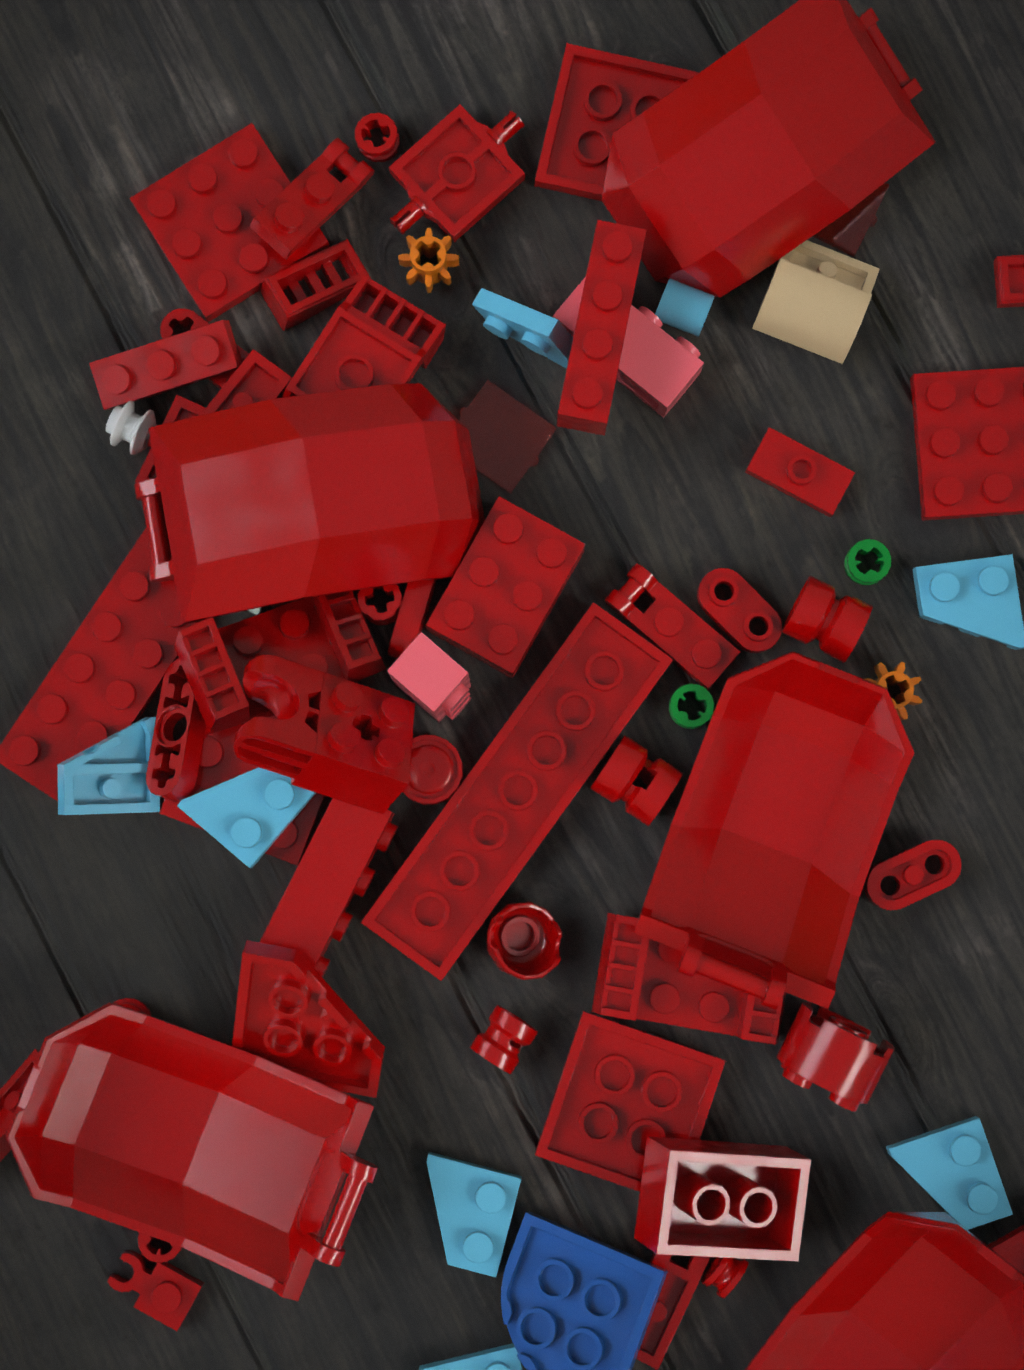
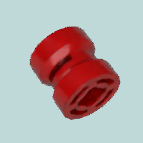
[470,1005,538,1074]

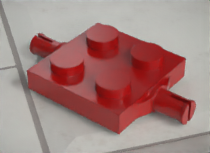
[389,104,525,242]

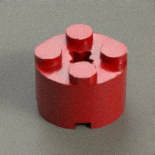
[777,1002,895,1112]

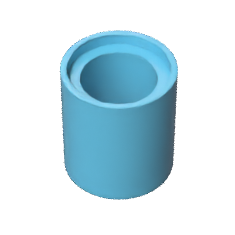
[655,278,715,337]

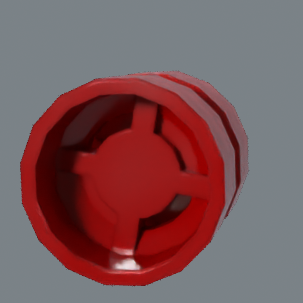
[782,575,873,663]
[590,735,683,826]

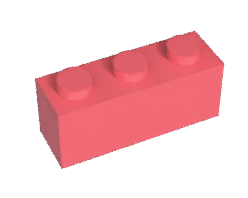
[553,277,704,418]
[387,632,471,723]

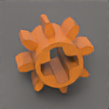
[398,228,459,293]
[865,662,922,721]

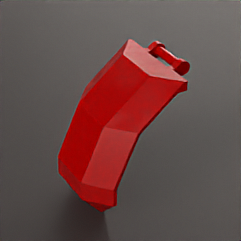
[602,0,936,297]
[134,383,485,623]
[634,652,915,1010]
[5,1002,378,1301]
[745,1212,1024,1370]

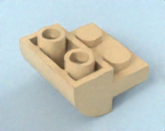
[752,240,880,364]

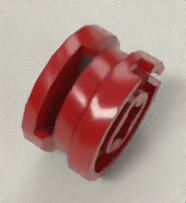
[402,735,463,805]

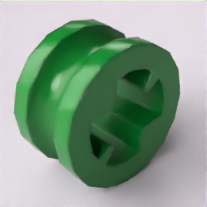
[844,539,891,586]
[668,683,714,729]

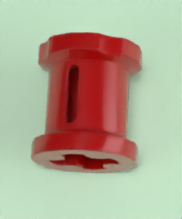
[358,584,403,626]

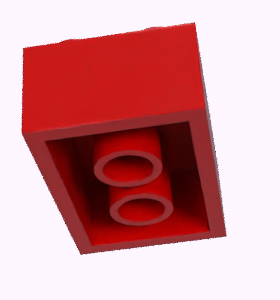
[426,496,586,679]
[634,1136,811,1261]

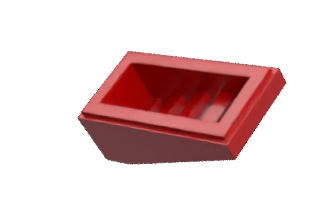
[261,239,371,331]

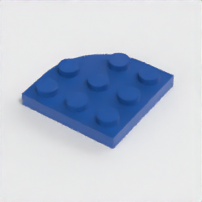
[501,1212,668,1370]

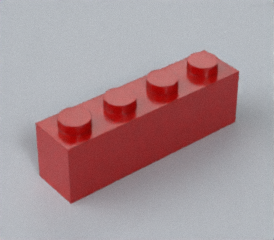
[556,220,647,436]
[259,798,398,978]

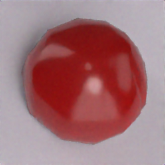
[487,902,562,980]

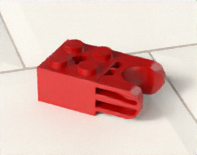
[234,655,415,814]

